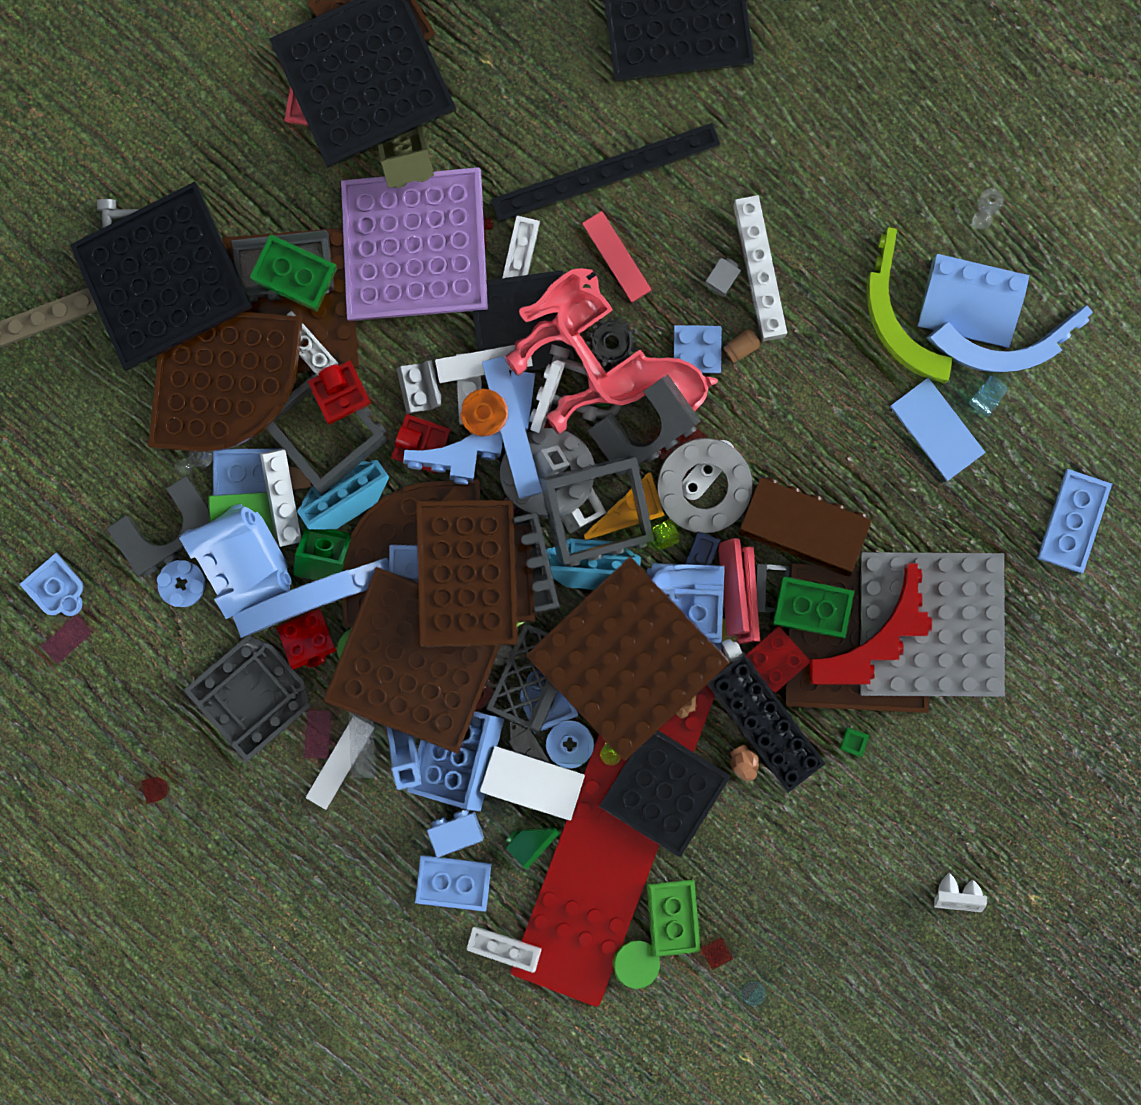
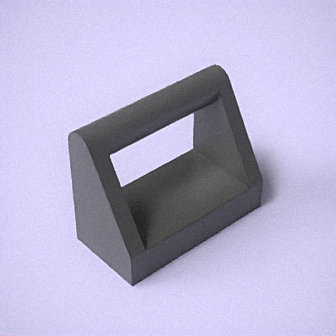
[755,564,791,613]

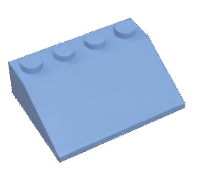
[917,254,1030,348]
[407,711,504,811]

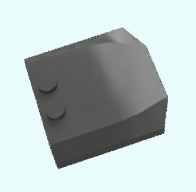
[184,636,310,763]

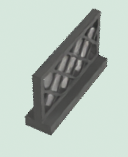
[487,623,558,734]

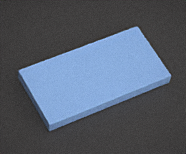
[890,378,986,481]
[1037,469,1112,574]

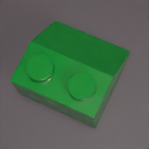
[293,526,351,581]

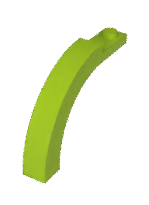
[867,227,953,384]

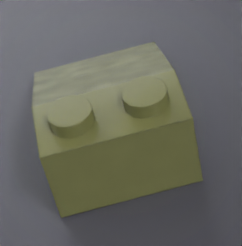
[378,126,434,188]

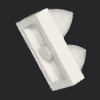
[934,873,987,912]

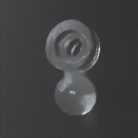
[972,189,1004,230]
[174,451,213,478]

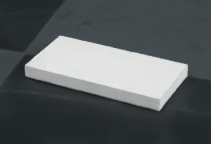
[479,746,585,821]

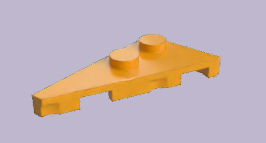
[584,472,665,541]

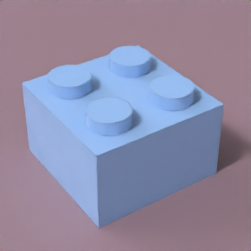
[427,809,484,858]

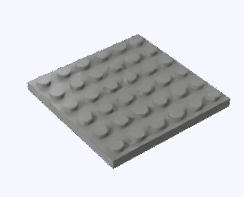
[860,552,1005,697]

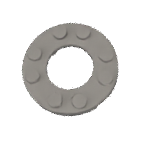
[500,428,595,519]
[657,438,752,533]

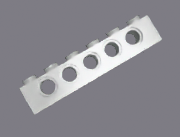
[733,195,787,342]

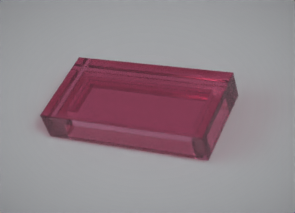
[41,615,94,664]
[304,710,332,759]

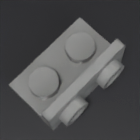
[396,360,442,414]

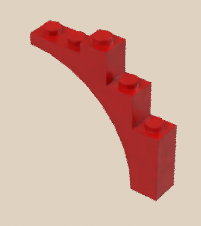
[810,563,932,684]

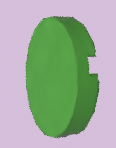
[612,940,660,989]

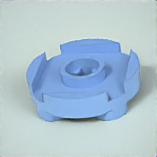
[157,560,206,607]
[546,721,594,768]

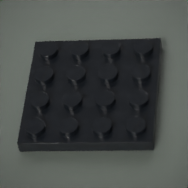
[473,270,575,377]
[599,730,731,857]

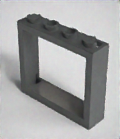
[266,374,388,495]
[539,455,654,567]

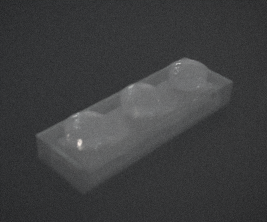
[349,712,376,778]

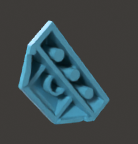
[297,460,389,529]
[546,538,641,590]

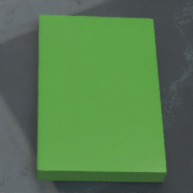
[208,492,275,539]
[646,879,701,957]

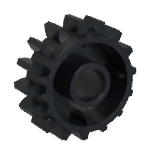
[585,316,637,368]

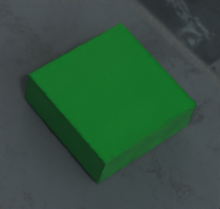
[839,727,870,757]

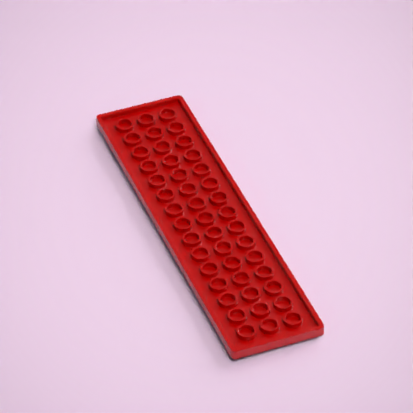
[511,646,727,1007]

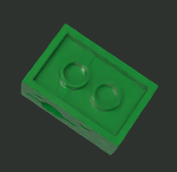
[250,234,337,312]
[772,577,854,639]

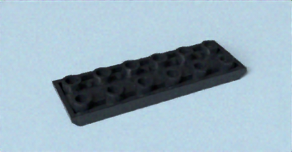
[707,653,826,793]

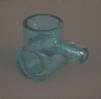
[968,375,1009,418]

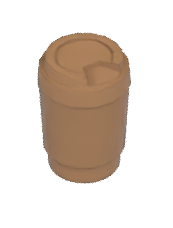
[723,329,760,363]

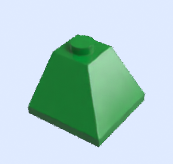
[506,827,559,870]

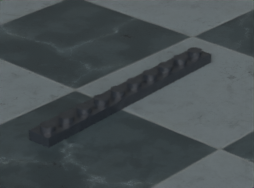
[491,123,720,223]

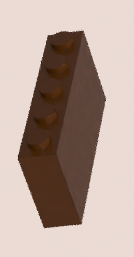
[739,477,872,577]

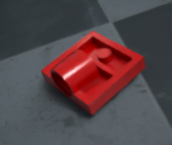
[308,360,372,425]
[391,414,451,474]
[276,608,337,670]
[746,626,810,693]

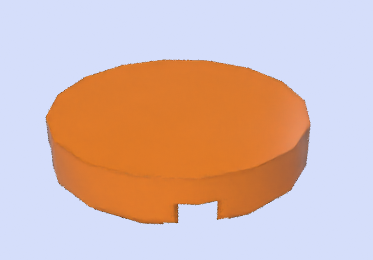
[461,389,508,437]

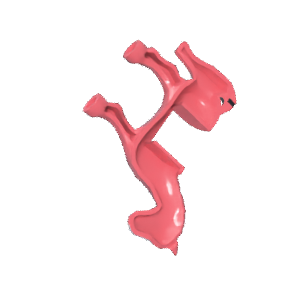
[505,268,718,435]

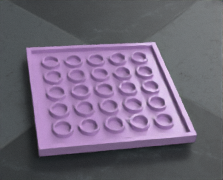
[341,167,488,321]

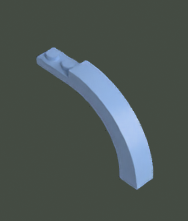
[926,305,1093,372]
[233,558,389,638]
[386,726,421,790]

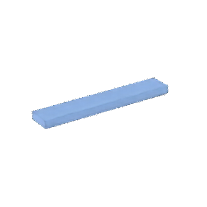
[482,356,542,499]

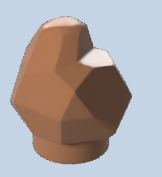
[730,745,759,781]

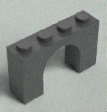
[588,374,701,477]
[107,476,209,578]

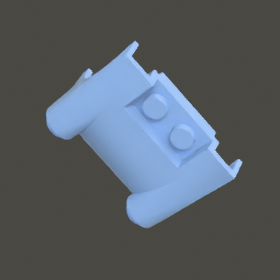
[179,504,292,619]
[647,563,725,651]

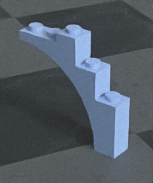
[404,370,535,485]

